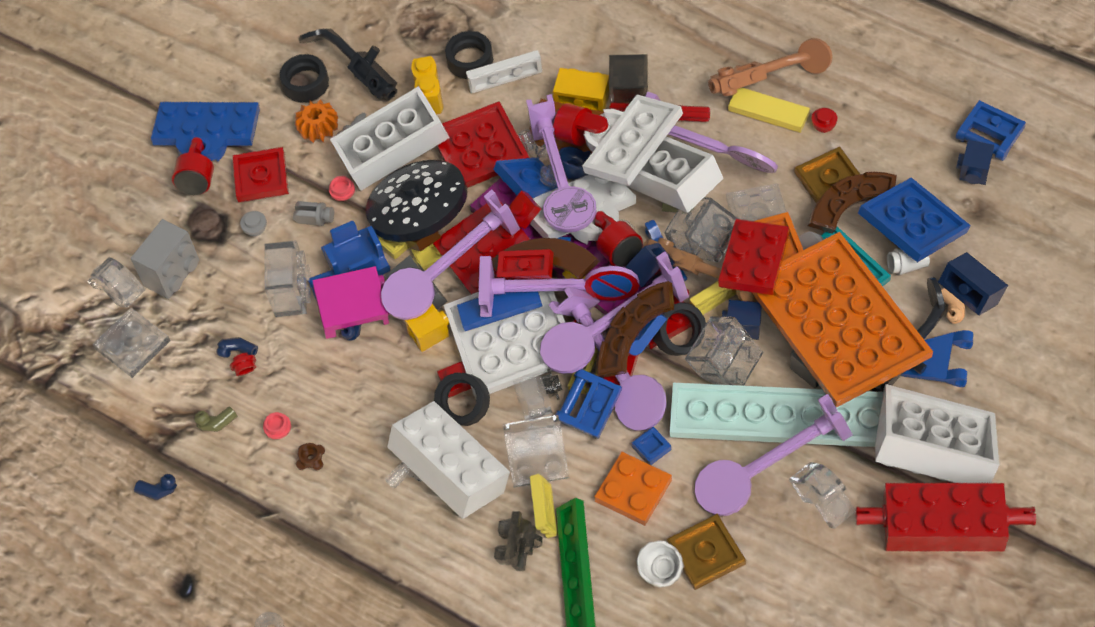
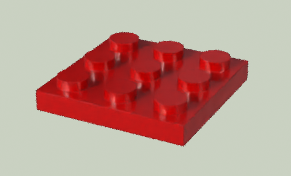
[436,101,529,188]
[433,200,530,295]

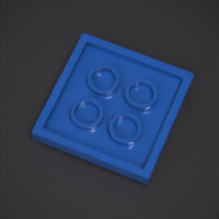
[858,177,971,263]

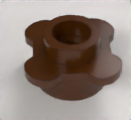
[296,443,325,471]

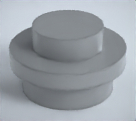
[240,211,267,236]

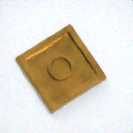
[794,146,860,203]
[667,513,746,590]

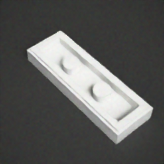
[466,50,542,93]

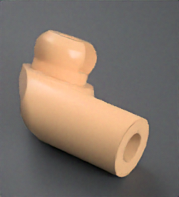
[941,288,965,324]

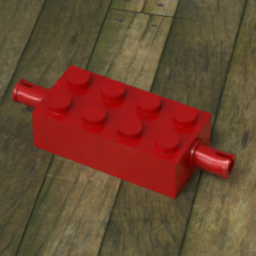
[856,483,1036,552]

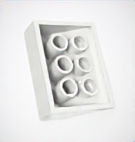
[875,384,999,483]

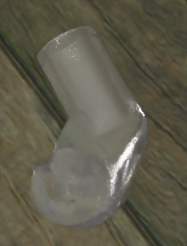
[518,129,549,161]
[385,462,422,489]

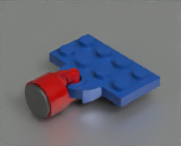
[151,102,260,195]

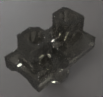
[494,511,543,571]

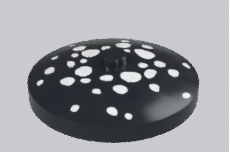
[366,160,468,242]

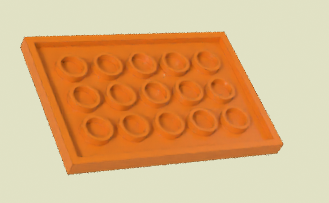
[752,232,933,408]

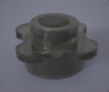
[541,369,563,400]

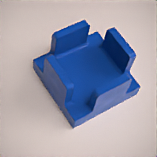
[321,221,391,276]

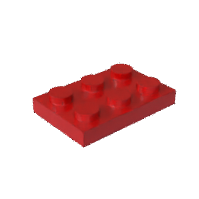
[718,219,789,295]

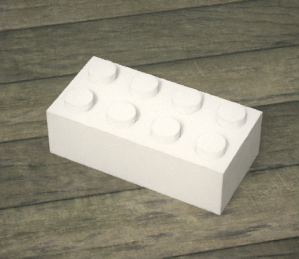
[330,86,449,191]
[627,137,724,213]
[387,401,510,519]

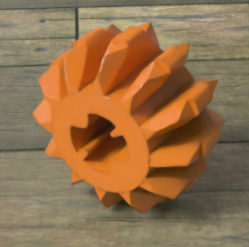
[295,99,338,143]

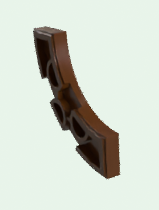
[807,172,897,234]
[492,238,600,279]
[597,281,674,378]

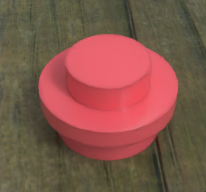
[329,176,355,201]
[263,412,291,439]

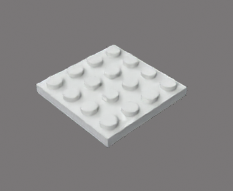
[444,291,565,398]

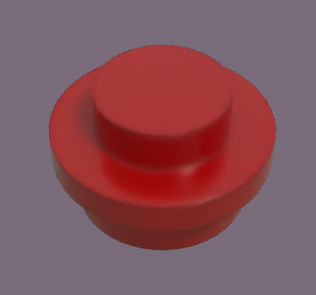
[811,108,838,133]
[230,353,257,376]

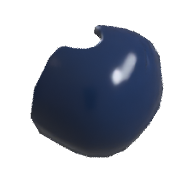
[559,146,591,181]

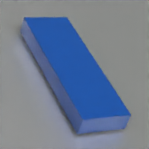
[457,291,543,331]

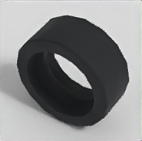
[445,31,494,79]
[280,54,329,103]
[653,302,707,356]
[434,372,490,426]

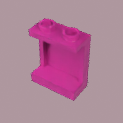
[312,266,390,339]

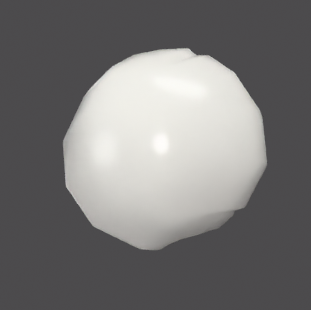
[636,540,684,588]

